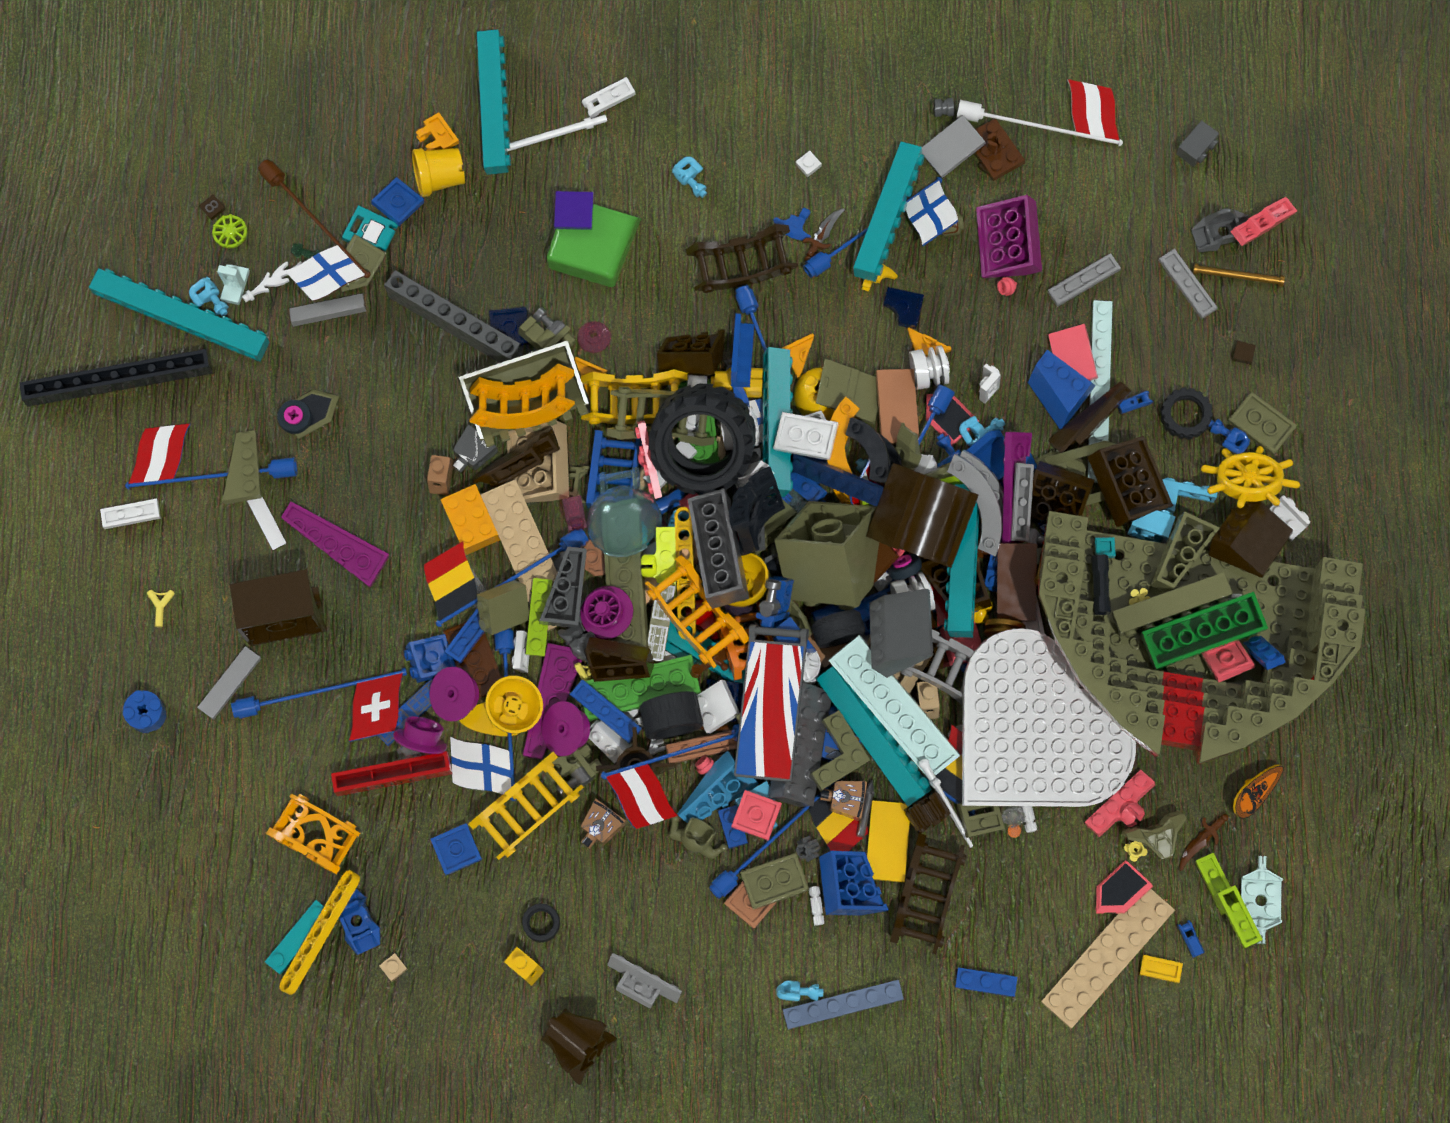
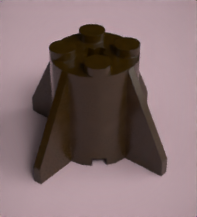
[596,727,675,777]
[541,1009,617,1085]

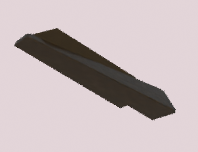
[1049,382,1132,453]
[473,426,560,488]

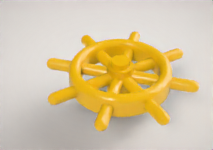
[1201,446,1300,508]

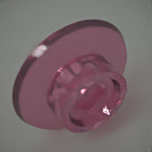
[577,321,611,353]

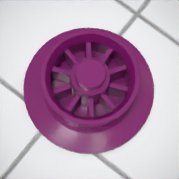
[581,586,633,639]
[430,667,479,721]
[542,701,590,756]
[393,716,447,754]

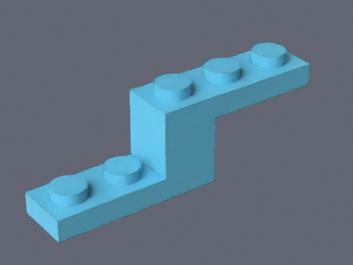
[1162,478,1218,515]

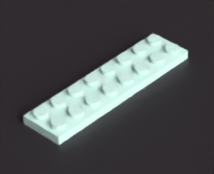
[829,635,960,779]

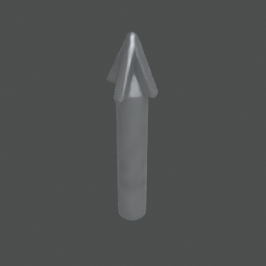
[857,780,875,838]

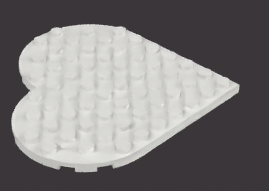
[962,629,1136,807]

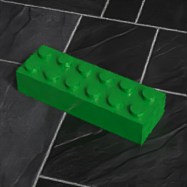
[1140,592,1268,670]

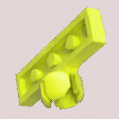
[641,527,676,598]

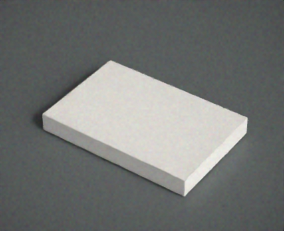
[774,412,839,460]

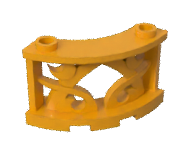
[266,794,361,875]

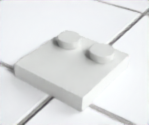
[697,680,740,733]

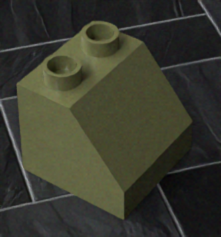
[775,501,879,610]

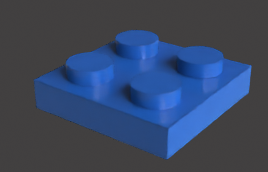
[371,177,424,226]
[430,823,482,876]

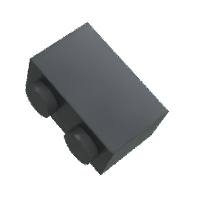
[1177,120,1219,167]

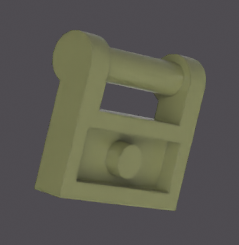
[957,803,1005,838]

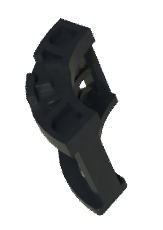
[846,418,903,489]
[729,466,785,556]

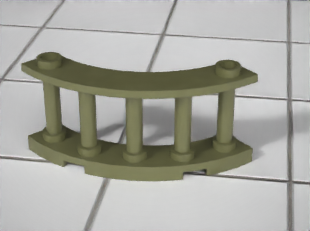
[607,387,715,446]

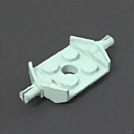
[1241,856,1283,944]

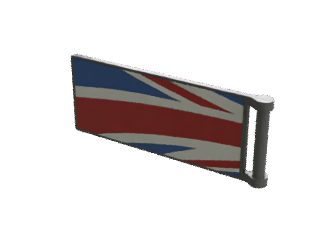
[734,624,809,782]

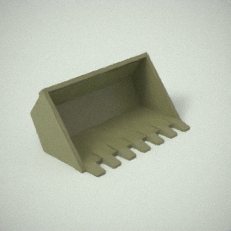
[459,340,589,447]

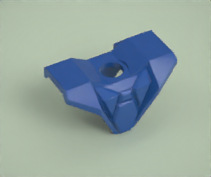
[338,889,381,955]

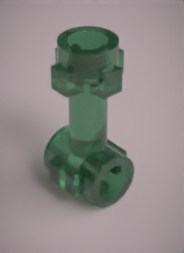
[291,243,322,259]

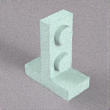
[217,265,250,305]

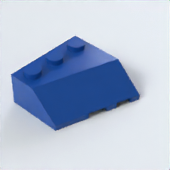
[1028,350,1096,429]
[819,851,888,916]

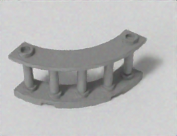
[947,450,1004,556]
[901,629,975,709]

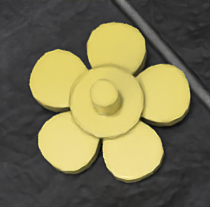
[1129,588,1151,605]

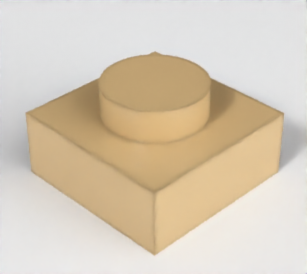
[379,953,408,982]

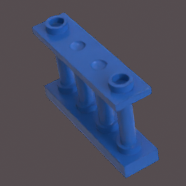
[586,430,643,509]

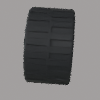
[640,691,703,740]

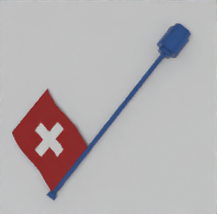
[231,668,407,742]

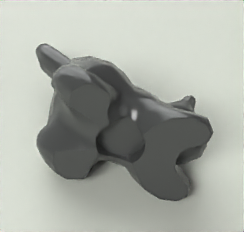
[557,624,597,667]

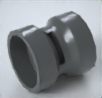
[934,98,954,117]

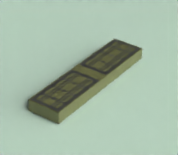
[647,582,676,662]

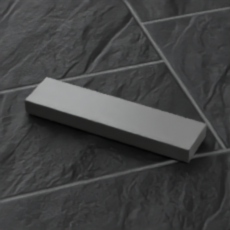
[1158,249,1218,320]
[1047,253,1121,307]
[197,646,262,720]

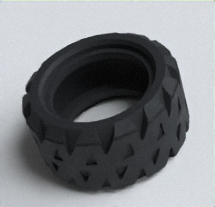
[649,383,756,495]

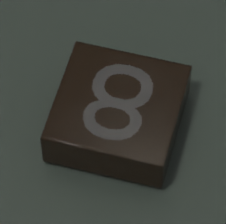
[199,194,226,221]

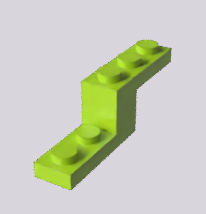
[1195,853,1263,949]

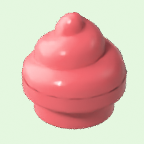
[997,277,1017,296]
[695,755,714,775]

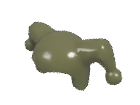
[669,816,728,859]

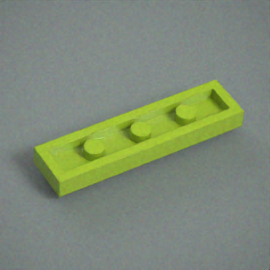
[526,578,553,657]

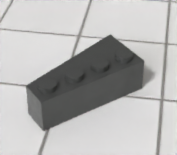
[539,547,587,628]

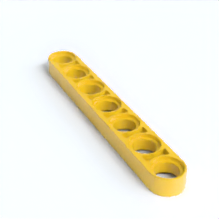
[675,507,696,640]
[279,870,360,995]

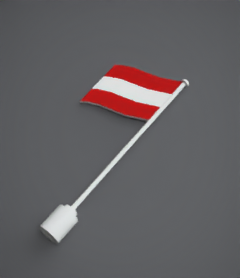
[956,79,1123,146]

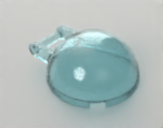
[586,467,662,557]

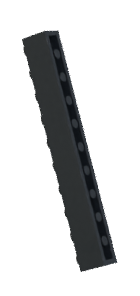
[19,349,213,407]

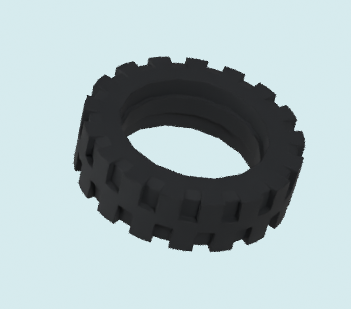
[1160,387,1213,440]

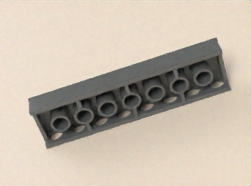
[384,270,523,363]

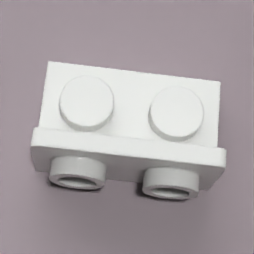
[979,364,1001,404]
[1270,495,1310,542]

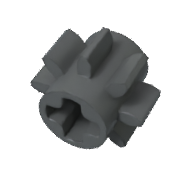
[796,836,821,862]

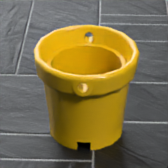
[412,148,465,197]

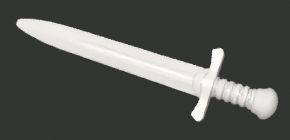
[919,759,973,848]

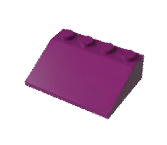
[976,195,1042,278]

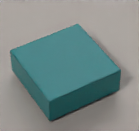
[1094,537,1116,558]

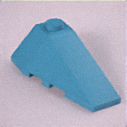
[677,750,759,823]

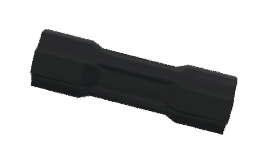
[1091,555,1111,616]

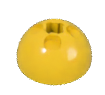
[793,367,835,421]
[728,553,769,607]
[485,676,543,734]

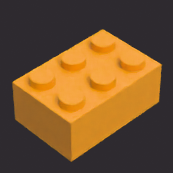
[440,484,500,556]

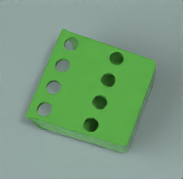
[547,204,642,287]

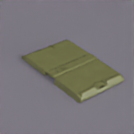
[816,359,878,425]

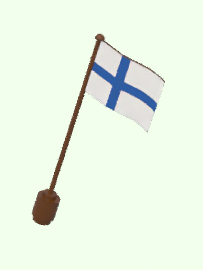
[258,159,371,301]

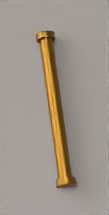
[1193,263,1285,287]

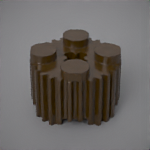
[904,791,951,834]

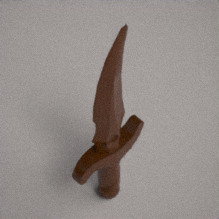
[1179,814,1229,871]

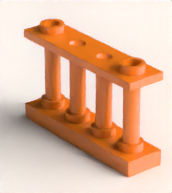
[715,601,773,680]

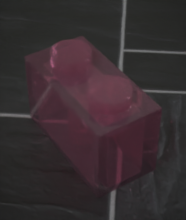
[562,495,588,531]

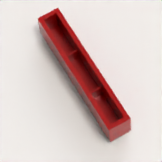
[331,751,453,797]

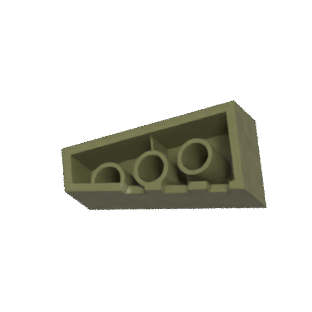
[1150,512,1220,592]

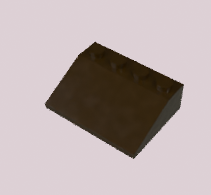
[1088,436,1173,527]
[1209,501,1293,578]

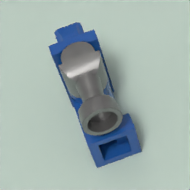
[756,576,794,628]

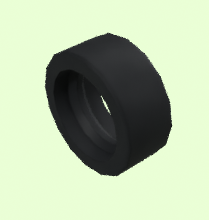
[522,903,560,942]

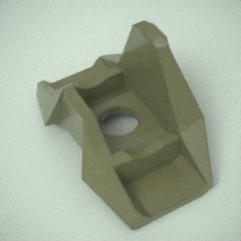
[895,423,922,470]
[1122,811,1187,859]

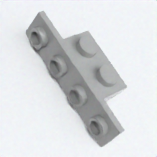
[607,953,682,1009]

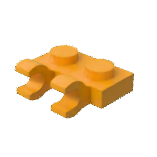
[416,112,459,151]

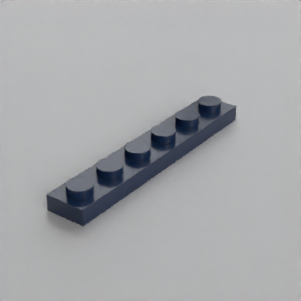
[792,454,883,506]

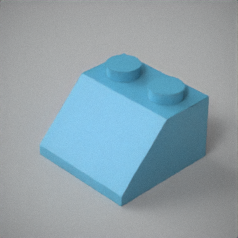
[1127,510,1175,543]

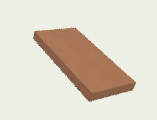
[876,369,919,445]

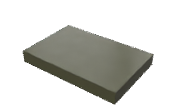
[1228,392,1297,456]
[740,853,809,910]

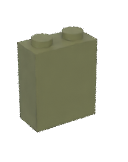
[477,580,529,635]

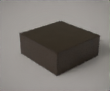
[1232,341,1256,365]

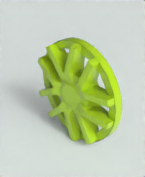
[212,214,247,248]

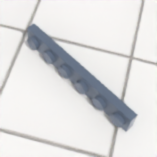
[783,980,904,1030]

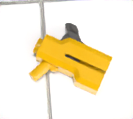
[711,359,763,398]

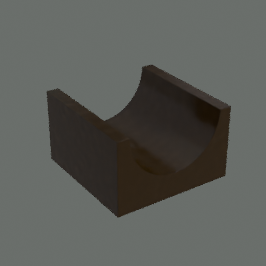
[866,463,979,568]
[229,569,326,646]

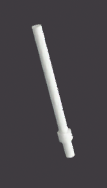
[507,115,607,151]

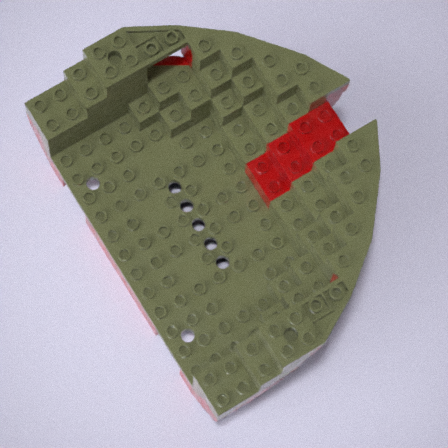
[1038,511,1365,764]

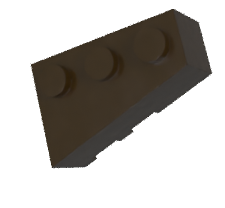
[585,637,654,682]

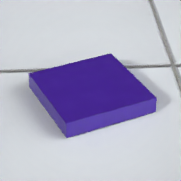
[554,191,594,230]

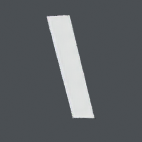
[247,497,286,550]

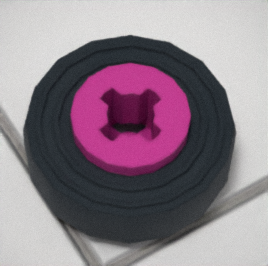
[277,400,312,434]
[888,554,922,580]

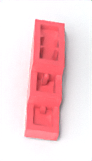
[1231,197,1297,246]

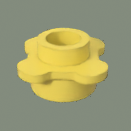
[1124,841,1147,862]

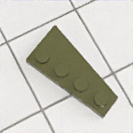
[222,430,262,504]

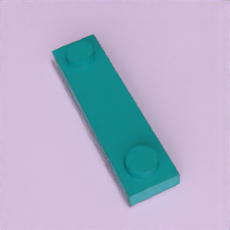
[265,900,331,975]

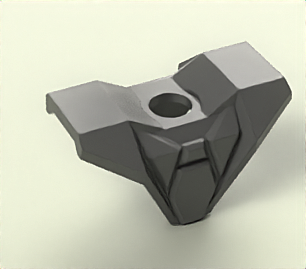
[1192,208,1249,252]

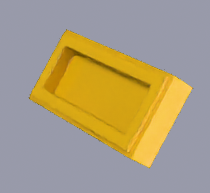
[1139,955,1183,984]

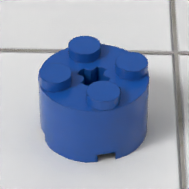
[123,690,167,733]

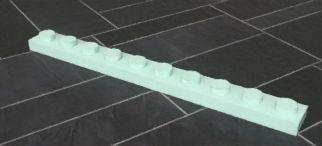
[1087,300,1112,483]

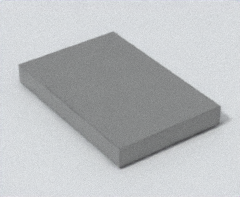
[922,115,986,178]

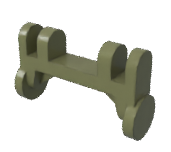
[565,466,590,506]

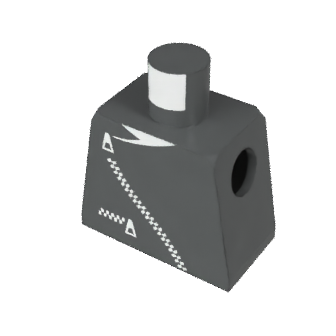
[452,425,498,473]

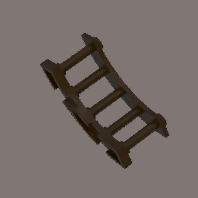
[686,224,798,293]
[890,833,967,955]

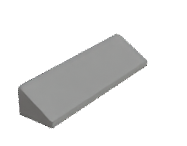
[289,293,366,327]
[1010,463,1034,542]

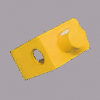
[503,947,544,986]

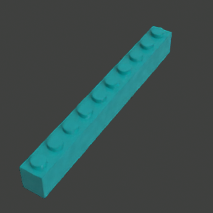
[89,268,270,362]

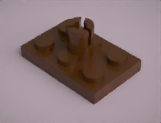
[974,119,1025,181]

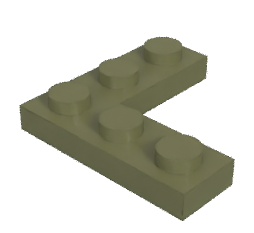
[810,710,870,791]

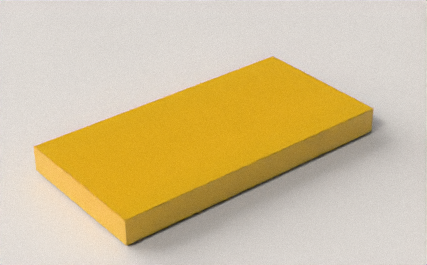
[867,800,910,883]

